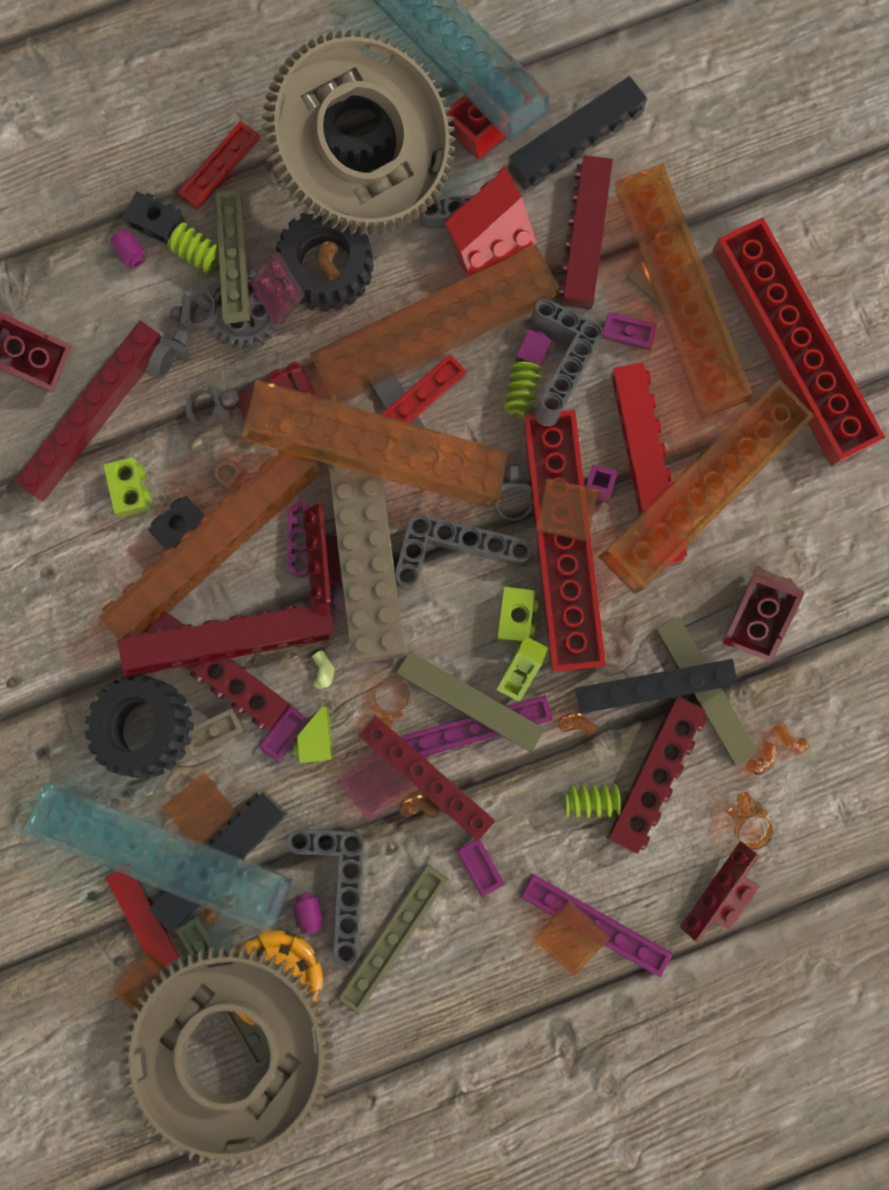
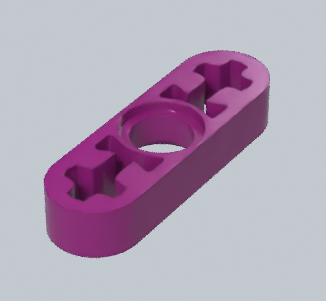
[287,502,310,577]

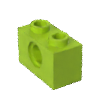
[497,587,539,643]

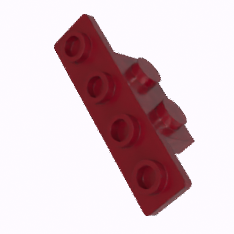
[303,503,341,609]
[680,841,760,942]

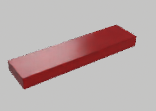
[177,120,260,211]
[376,354,467,438]
[105,863,180,971]

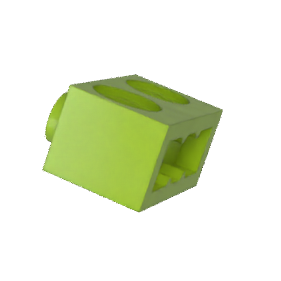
[103,457,152,518]
[496,636,548,702]

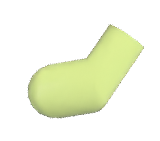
[312,650,335,690]

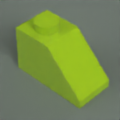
[294,707,334,763]

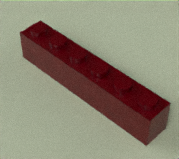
[558,155,613,310]

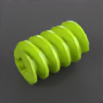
[167,222,220,275]
[503,362,543,419]
[564,784,620,818]

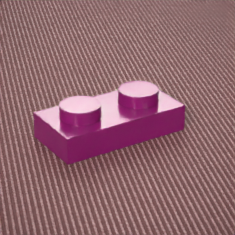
[601,312,657,351]

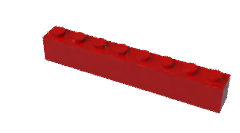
[611,362,687,570]

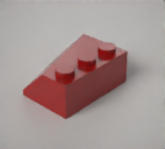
[444,166,537,275]

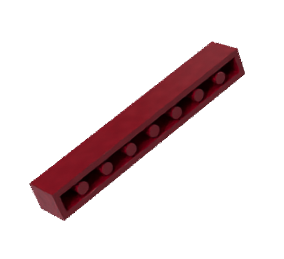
[14,320,162,502]
[117,603,335,677]

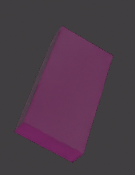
[258,705,310,763]
[456,839,505,897]

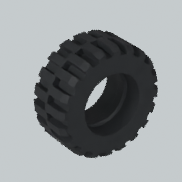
[323,95,396,173]
[275,212,373,312]
[85,674,194,779]

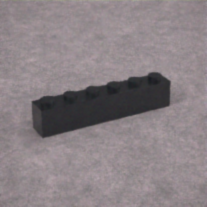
[508,76,647,190]
[575,659,738,714]
[148,792,288,932]

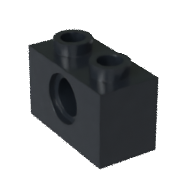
[123,191,186,245]
[148,496,211,556]

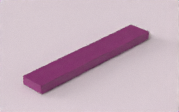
[400,695,553,757]
[520,873,673,978]

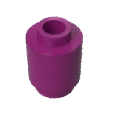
[110,229,146,268]
[291,892,323,934]

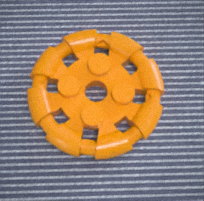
[232,930,323,1026]

